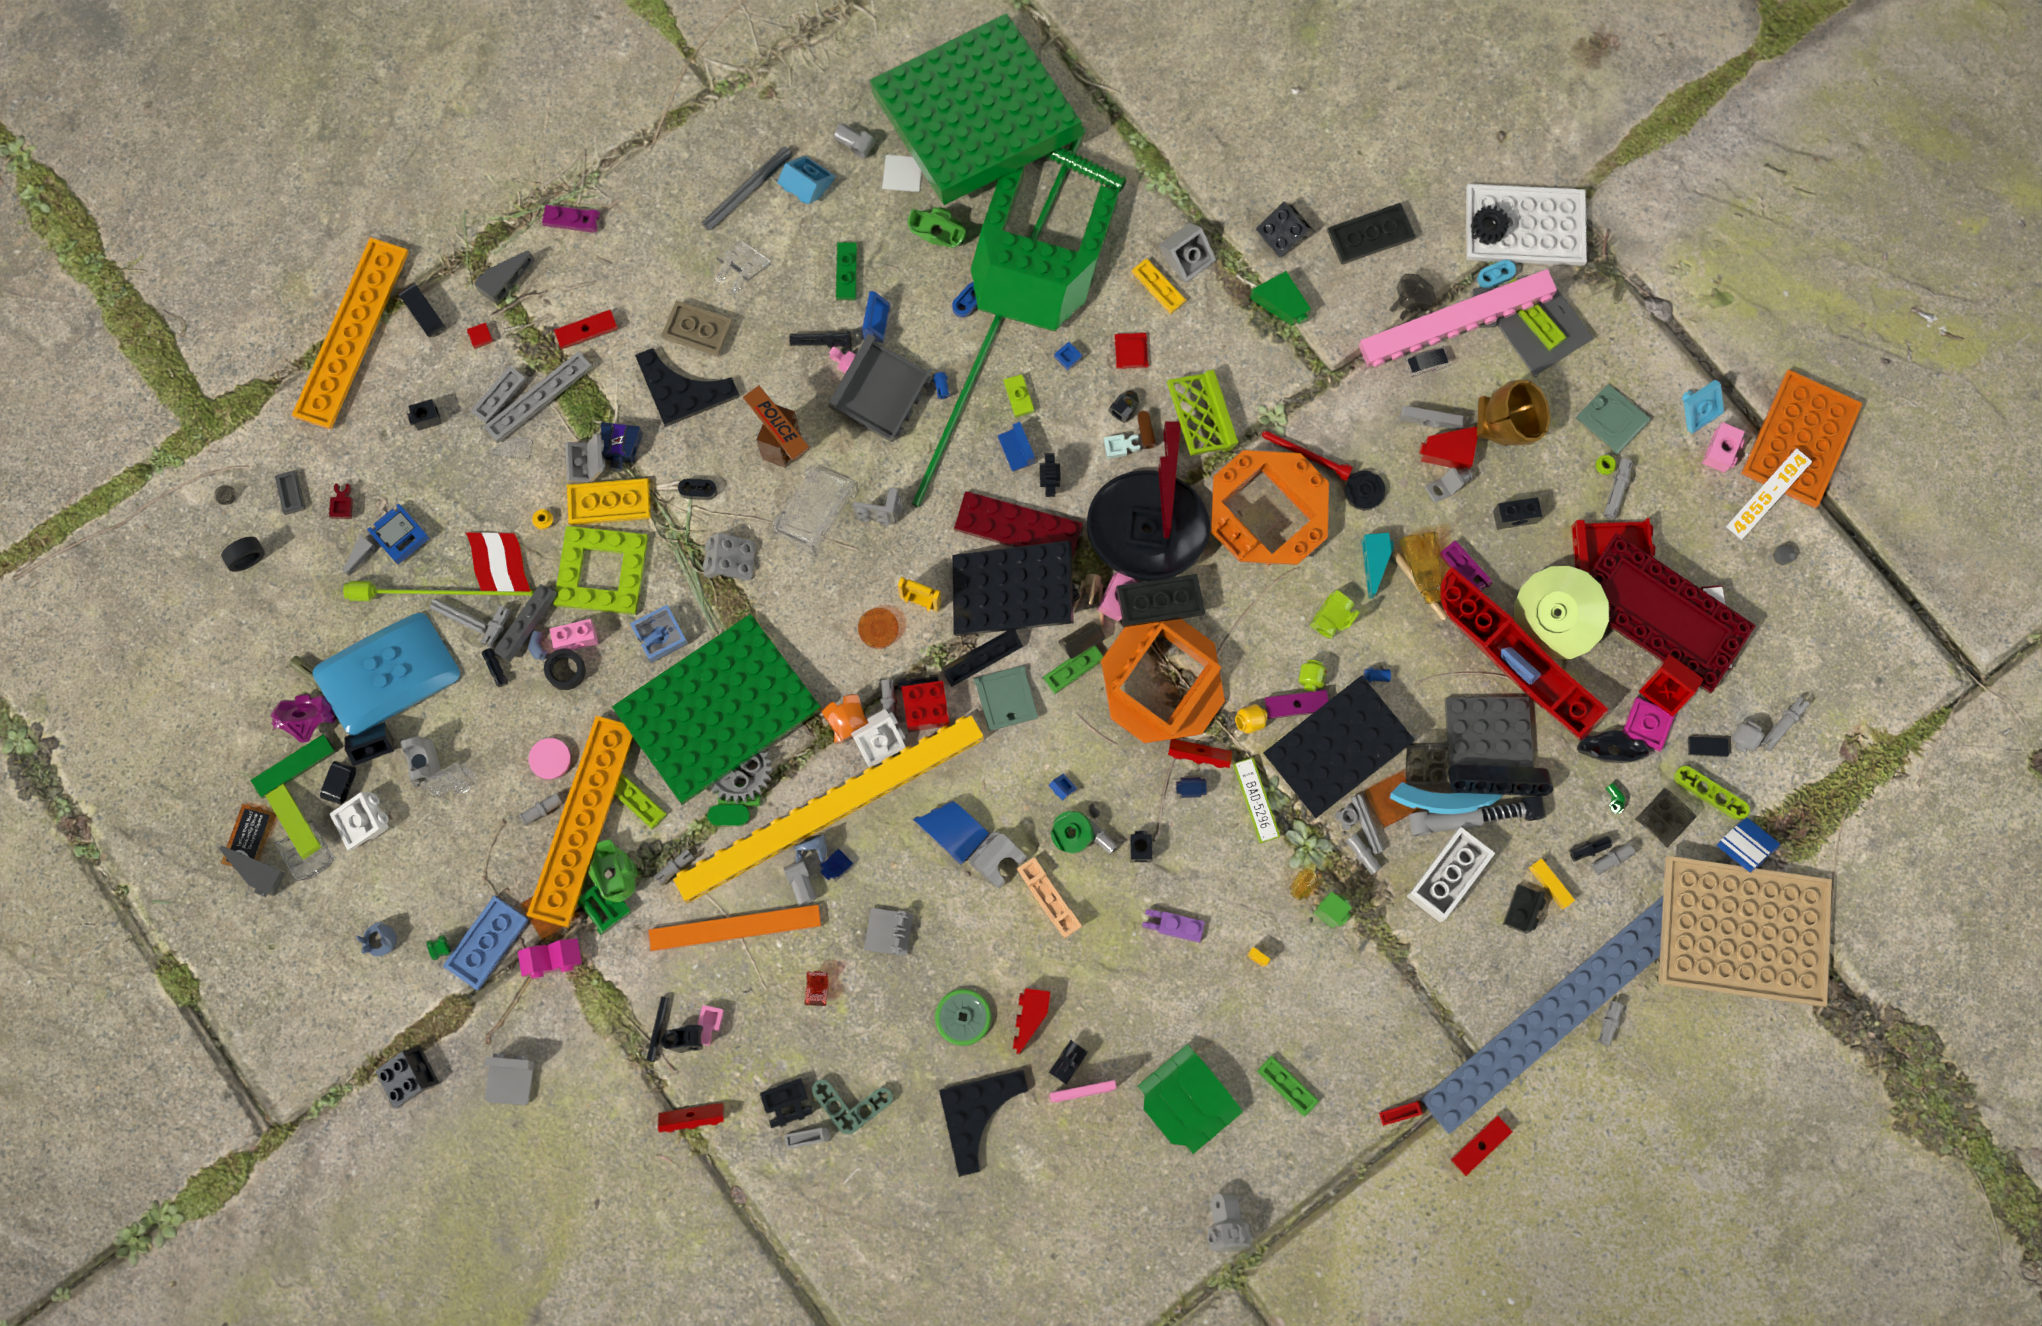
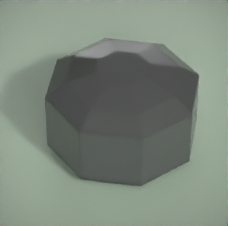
[1773,544,1796,565]

